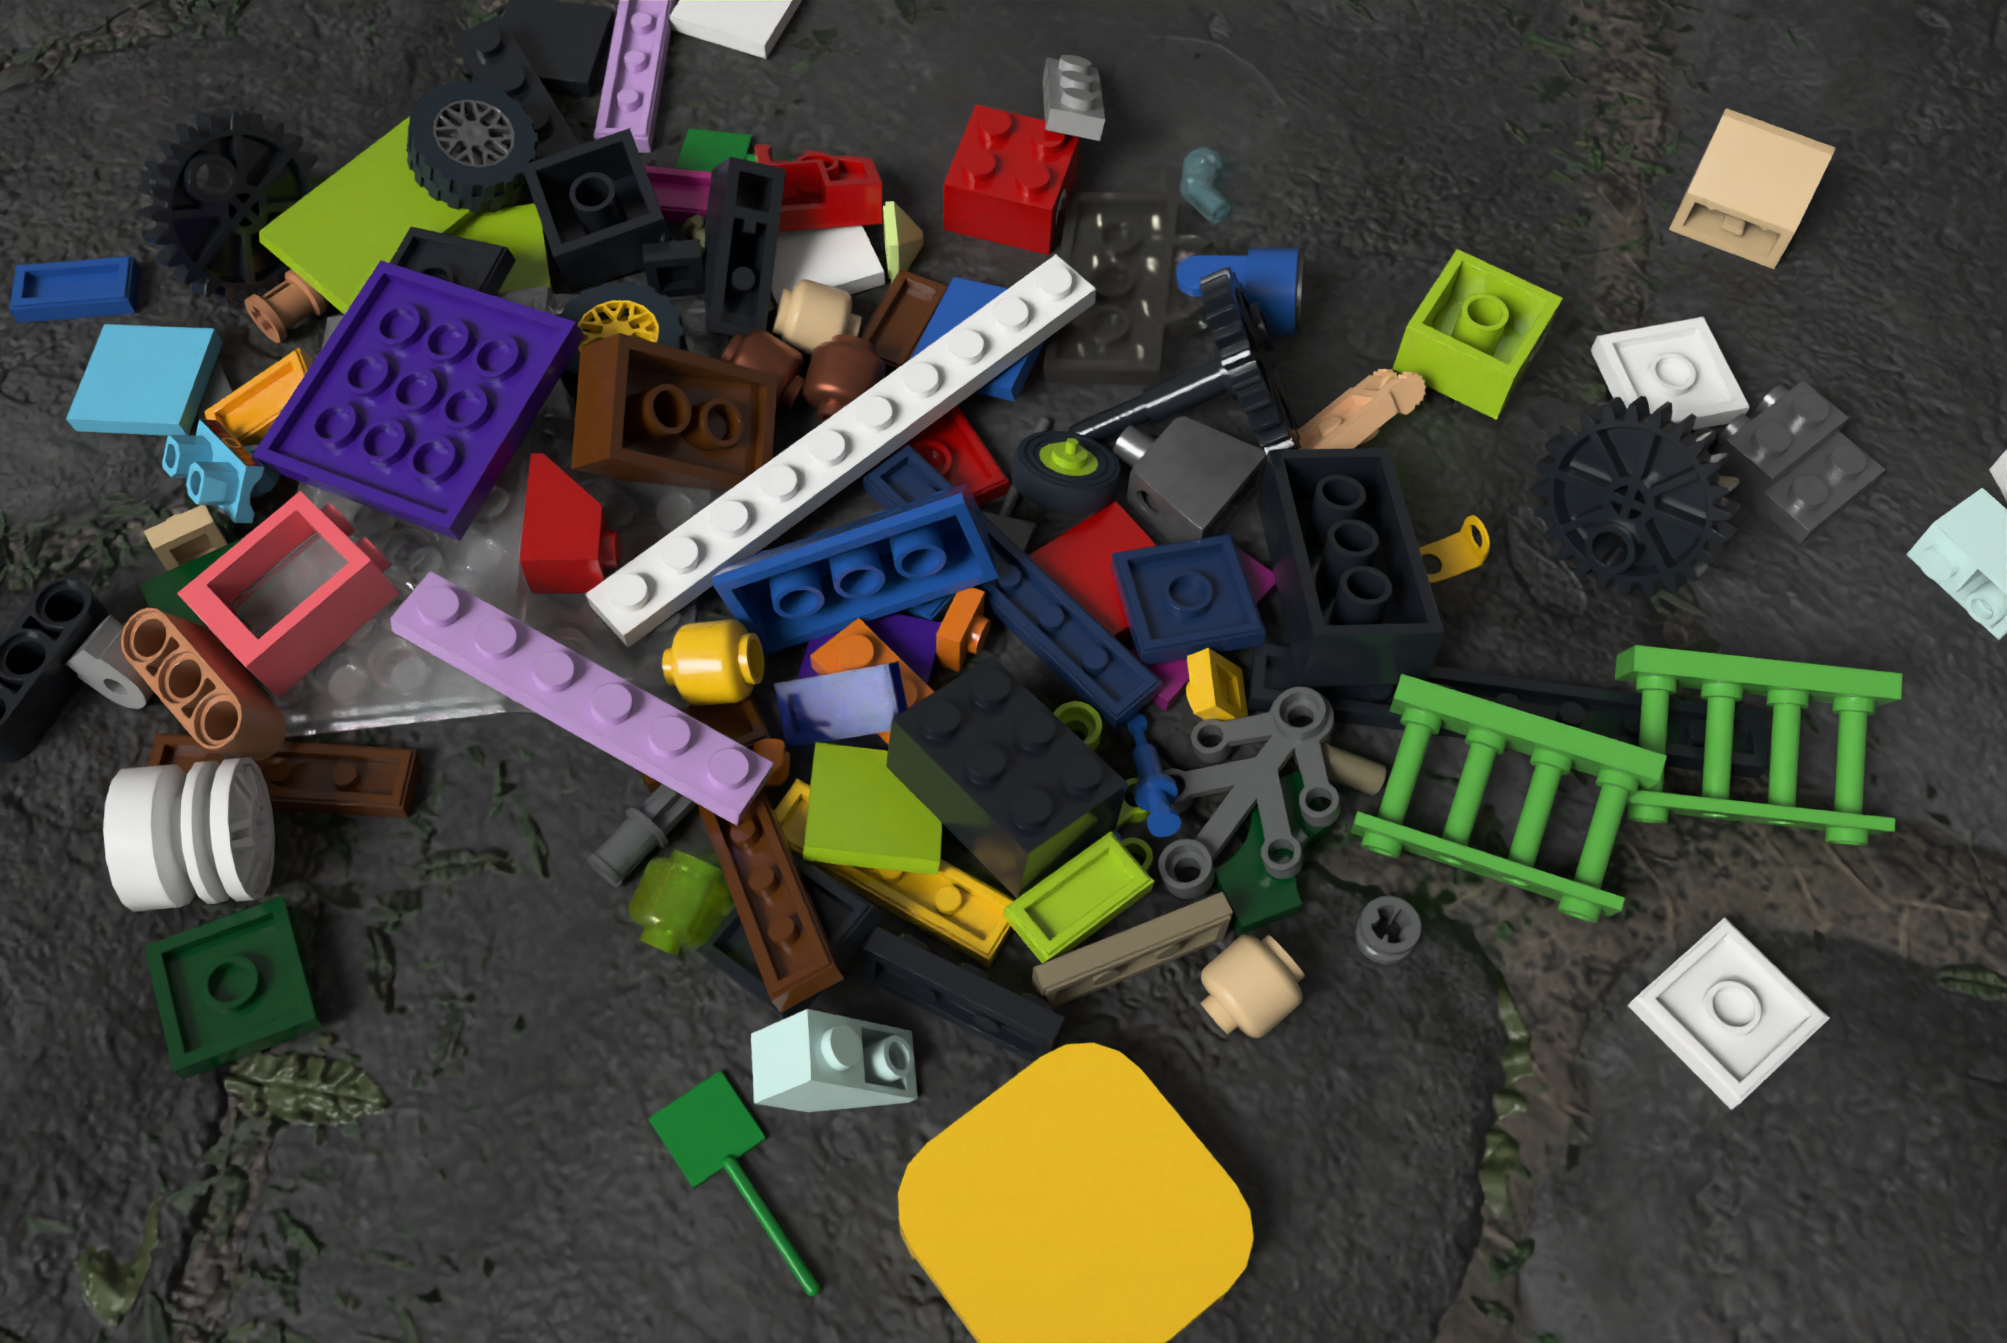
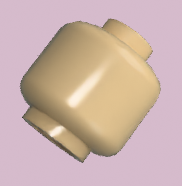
[772,279,861,359]
[1200,935,1305,1038]

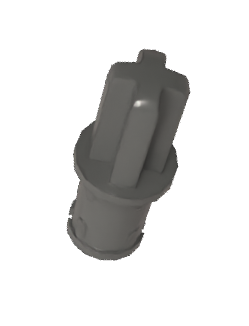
[586,784,697,888]

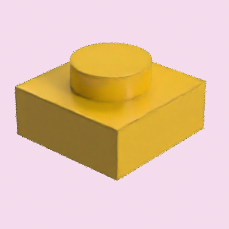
[1186,648,1248,722]

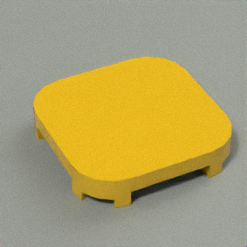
[898,1043,1254,1343]

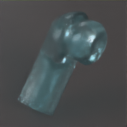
[1180,147,1231,224]

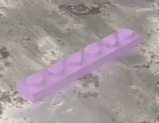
[390,571,774,826]

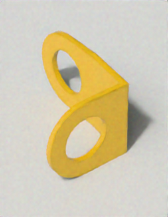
[1419,515,1490,584]

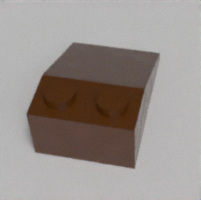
[571,333,778,492]

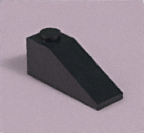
[705,157,786,338]

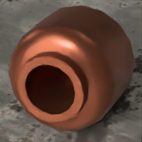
[720,329,805,412]
[803,334,886,422]

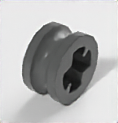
[1354,896,1422,965]

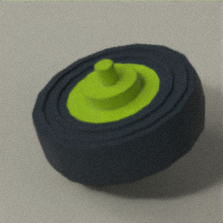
[1011,430,1120,515]

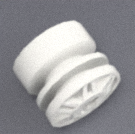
[103,757,275,912]

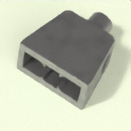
[1113,416,1267,543]

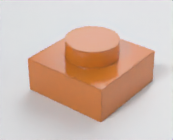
[936,587,991,673]

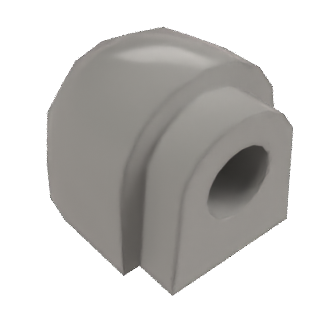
[65,615,154,709]

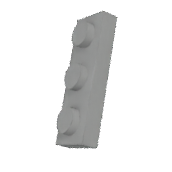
[1042,55,1105,141]

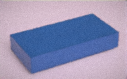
[9,256,141,323]

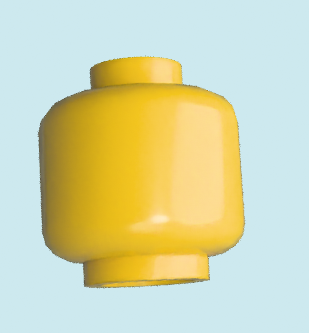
[662,619,764,706]

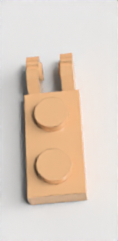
[1298,369,1427,449]

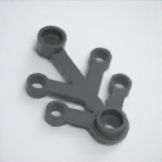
[1158,687,1341,899]

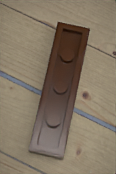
[146,733,422,818]
[697,786,844,1013]

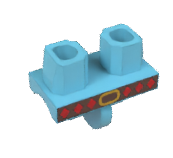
[162,419,280,523]

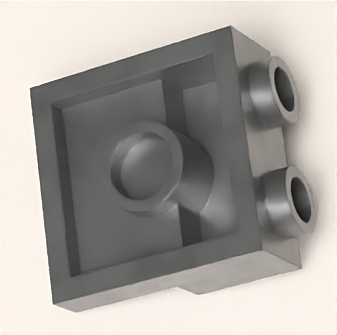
[1718,380,1886,544]

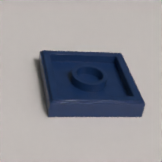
[1111,534,1266,666]

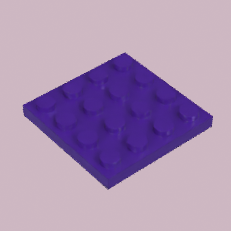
[252,260,585,541]

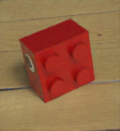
[943,104,1081,255]

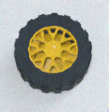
[557,281,688,401]

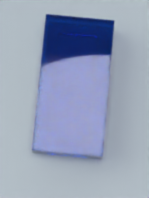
[774,661,908,748]

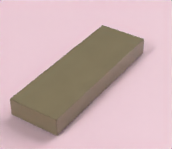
[1031,892,1233,1009]

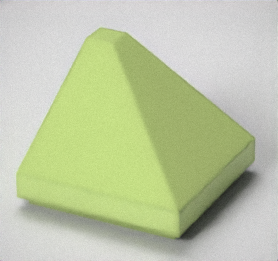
[883,201,923,283]

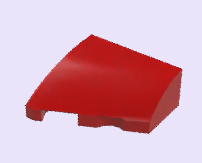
[754,144,882,232]

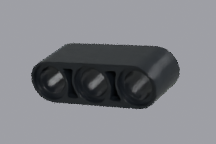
[0,577,110,764]

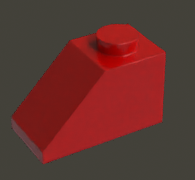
[519,453,621,594]

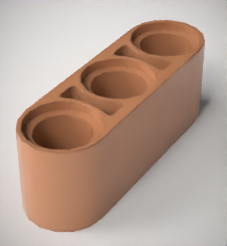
[121,607,287,761]

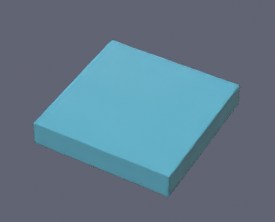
[66,324,223,436]

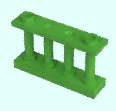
[1615,645,1902,845]
[1350,674,1667,923]

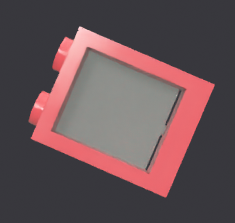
[177,491,400,698]

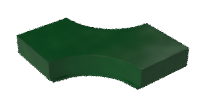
[1213,770,1333,935]

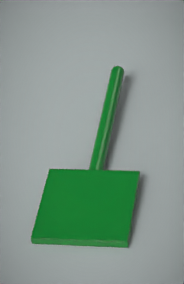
[675,128,796,172]
[648,1070,820,1297]

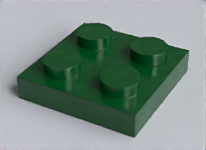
[144,896,324,1080]

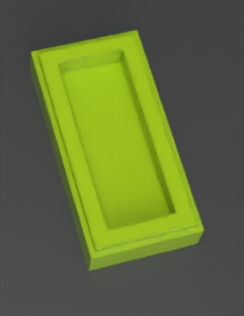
[1004,831,1154,964]

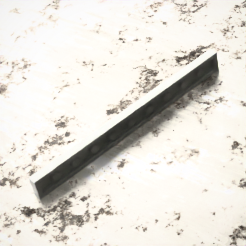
[585,255,1096,648]

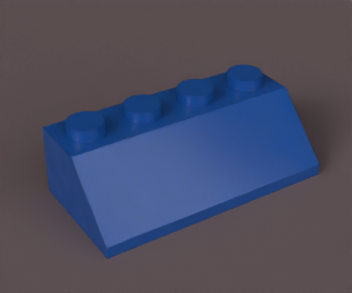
[712,483,999,656]

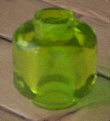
[628,849,730,956]

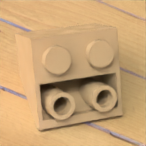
[1669,108,1835,269]

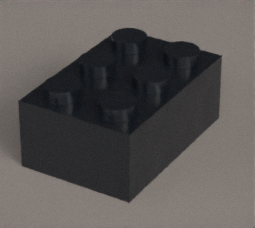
[886,656,1128,899]

